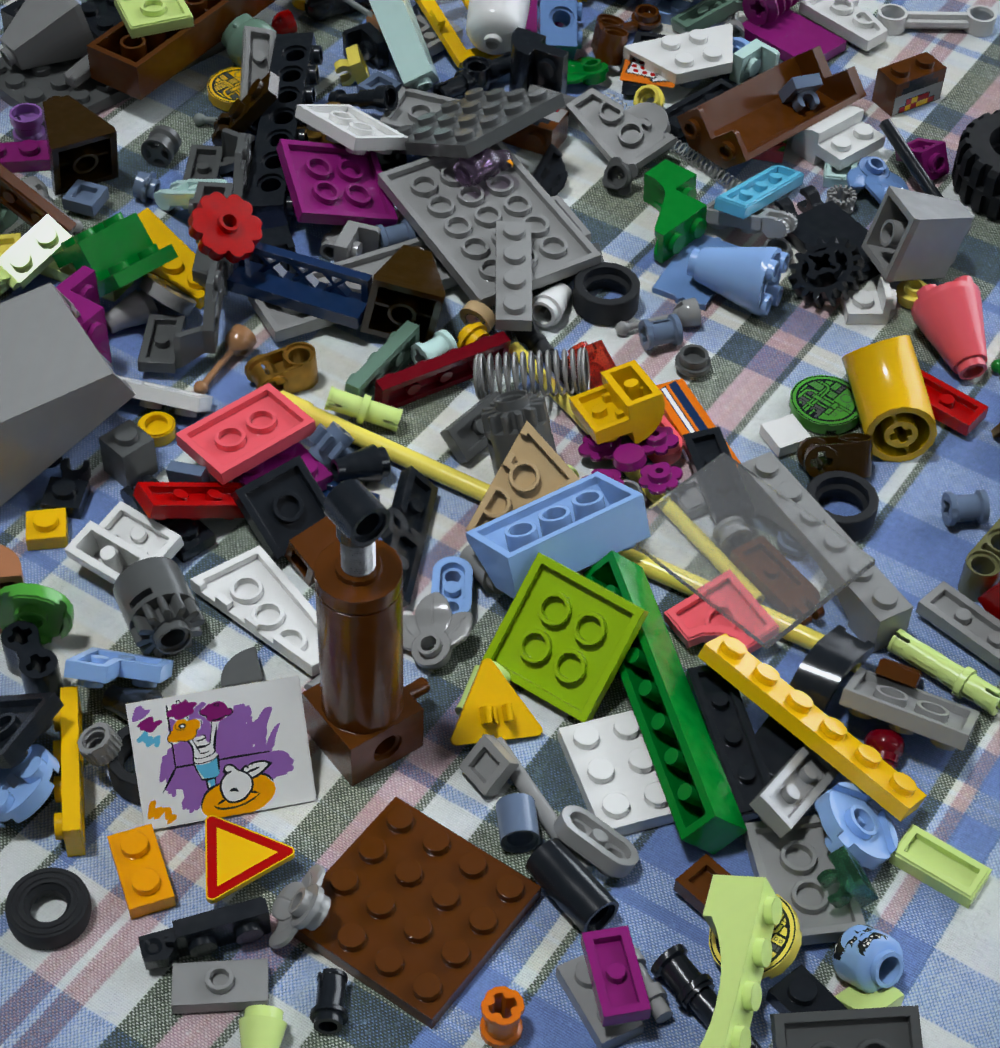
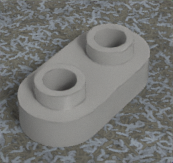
[554,805,639,878]

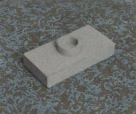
[171,958,269,1014]

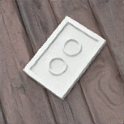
[295,104,409,155]
[558,710,675,836]

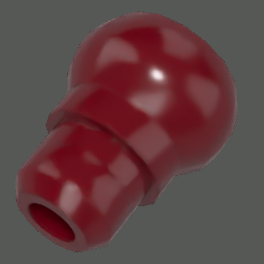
[864,729,905,769]

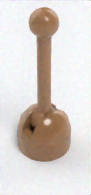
[193,324,257,394]

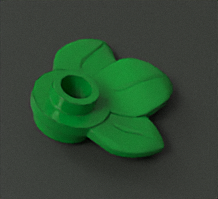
[567,57,609,85]

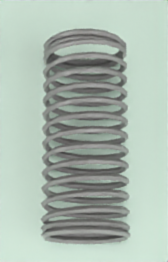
[473,347,590,400]

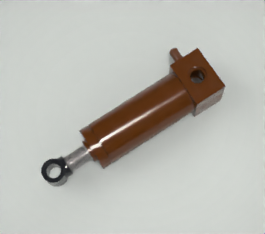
[302,479,430,787]

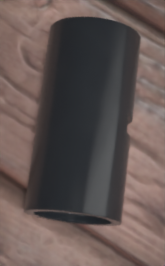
[525,838,619,933]

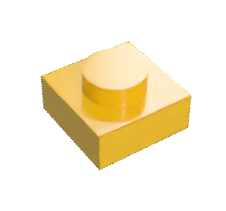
[26,508,68,551]

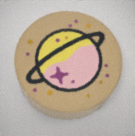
[460,300,495,333]

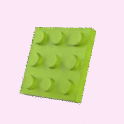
[480,552,649,722]

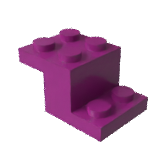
[56,265,112,363]

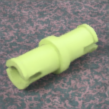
[324,386,403,432]

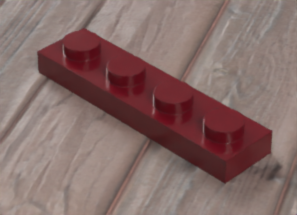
[374,331,511,408]

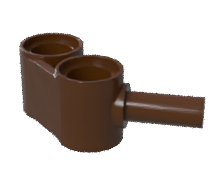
[591,14,639,66]

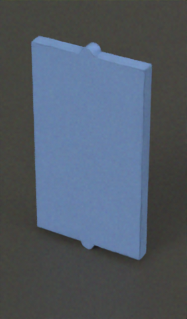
[652,234,740,311]

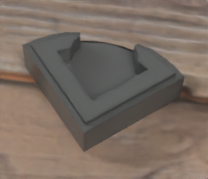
[221,647,263,688]

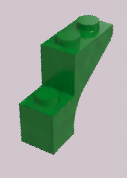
[643,159,707,263]

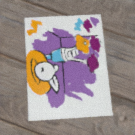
[125,675,317,830]

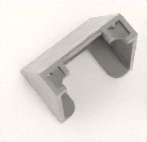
[0,282,136,507]

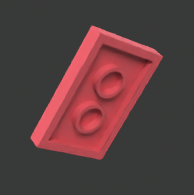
[175,383,316,485]

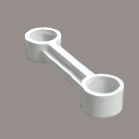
[876,3,997,37]

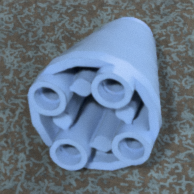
[687,247,790,316]

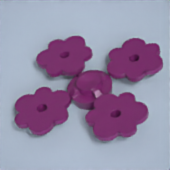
[578,426,683,495]

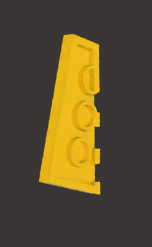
[137,207,205,309]

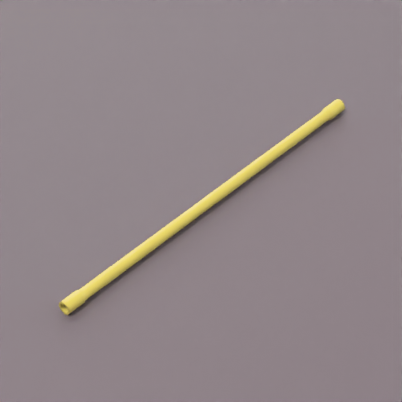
[280,390,861,673]

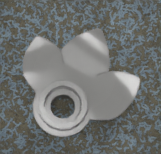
[403,592,473,670]
[269,864,331,949]

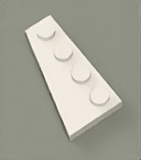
[190,545,320,677]

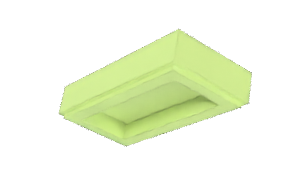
[889,824,992,909]

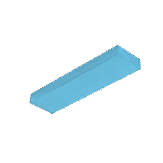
[714,163,804,219]

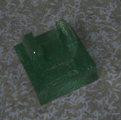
[817,846,879,908]

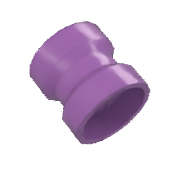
[9,103,46,142]

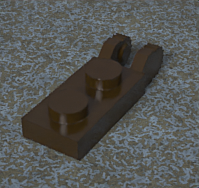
[212,71,280,146]

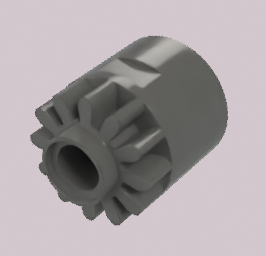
[481,390,557,475]
[113,557,205,658]

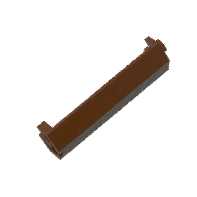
[677,45,867,169]

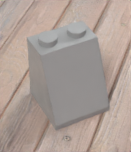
[861,186,974,282]

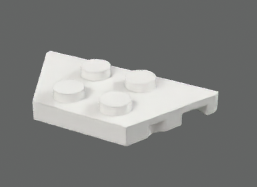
[623,23,733,85]

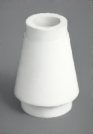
[532,283,572,327]

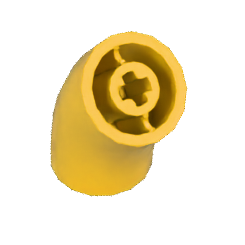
[842,335,937,462]

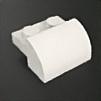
[791,106,886,171]
[64,501,184,585]

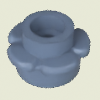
[132,171,161,203]

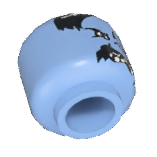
[833,924,904,993]

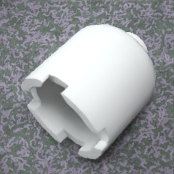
[466,0,531,55]

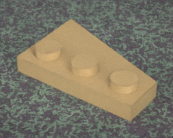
[465,421,580,532]

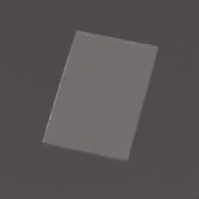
[635,452,875,650]

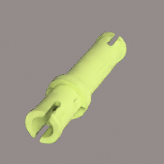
[887,629,1000,716]

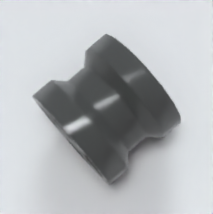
[141,125,181,168]

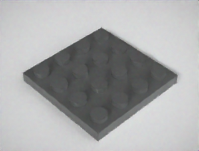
[391,87,566,159]

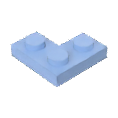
[64,647,174,688]

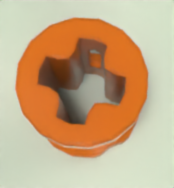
[480,986,525,1048]

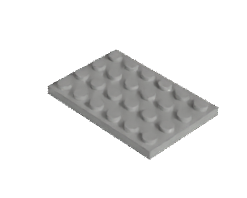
[378,141,602,307]

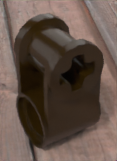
[796,433,873,478]

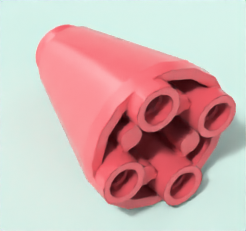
[911,275,988,380]

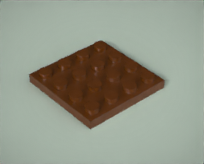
[294,797,542,1029]

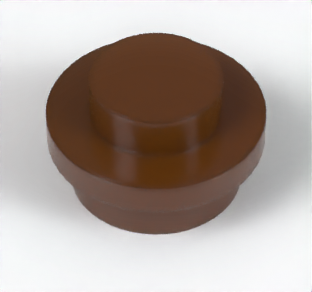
[631,4,661,31]

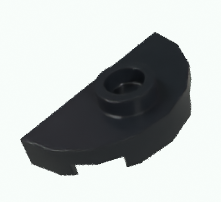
[532,143,568,197]

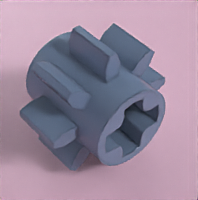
[308,421,355,469]

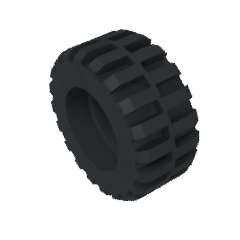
[952,110,1000,221]

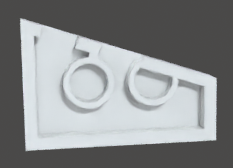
[799,0,888,52]

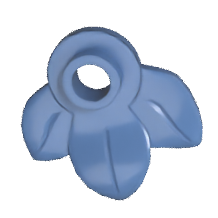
[846,156,909,204]

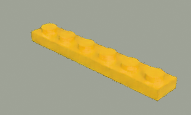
[697,633,927,822]

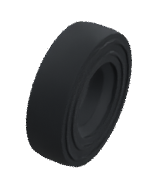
[5,867,92,950]

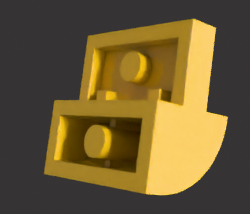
[568,360,665,445]

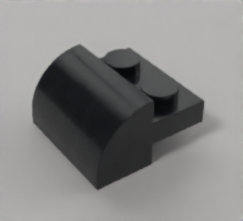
[509,27,569,94]

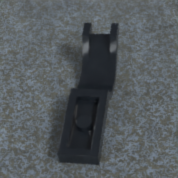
[755,625,875,779]

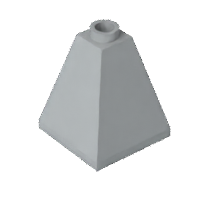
[0,0,94,70]

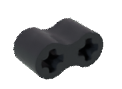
[1,621,63,697]

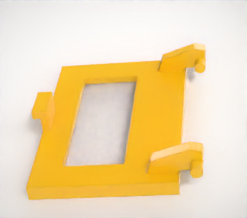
[415,0,511,68]

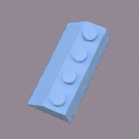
[465,471,651,599]

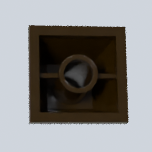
[43,95,119,196]
[360,245,446,343]

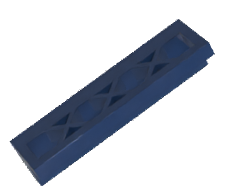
[227,242,372,330]

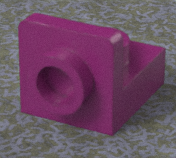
[895,138,949,181]

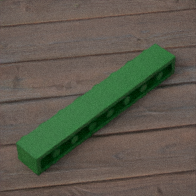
[583,550,747,854]

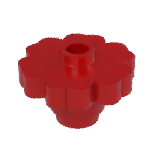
[188,192,263,264]

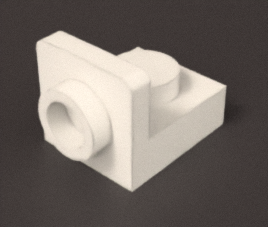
[840,276,897,325]

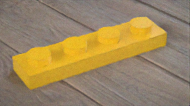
[53,686,86,857]

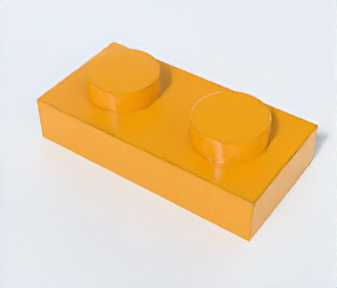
[107,824,176,920]

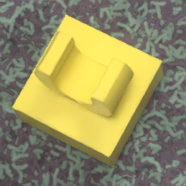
[334,44,370,86]

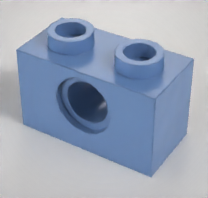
[537,0,583,60]

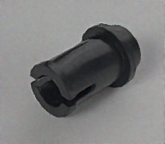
[309,968,348,1034]

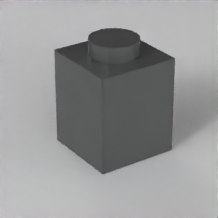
[99,419,158,488]

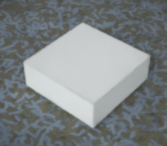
[759,414,811,457]

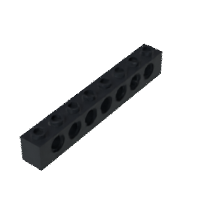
[244,32,323,229]

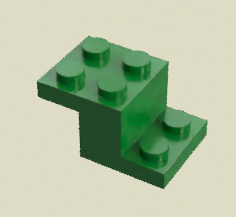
[52,212,178,298]

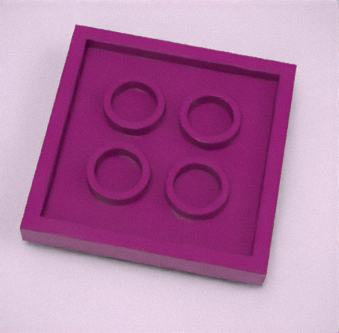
[276,139,398,227]

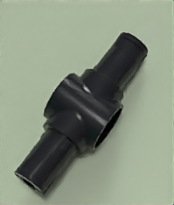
[433,52,511,98]

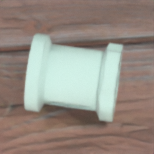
[410,329,458,364]

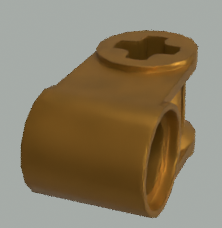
[244,342,319,394]

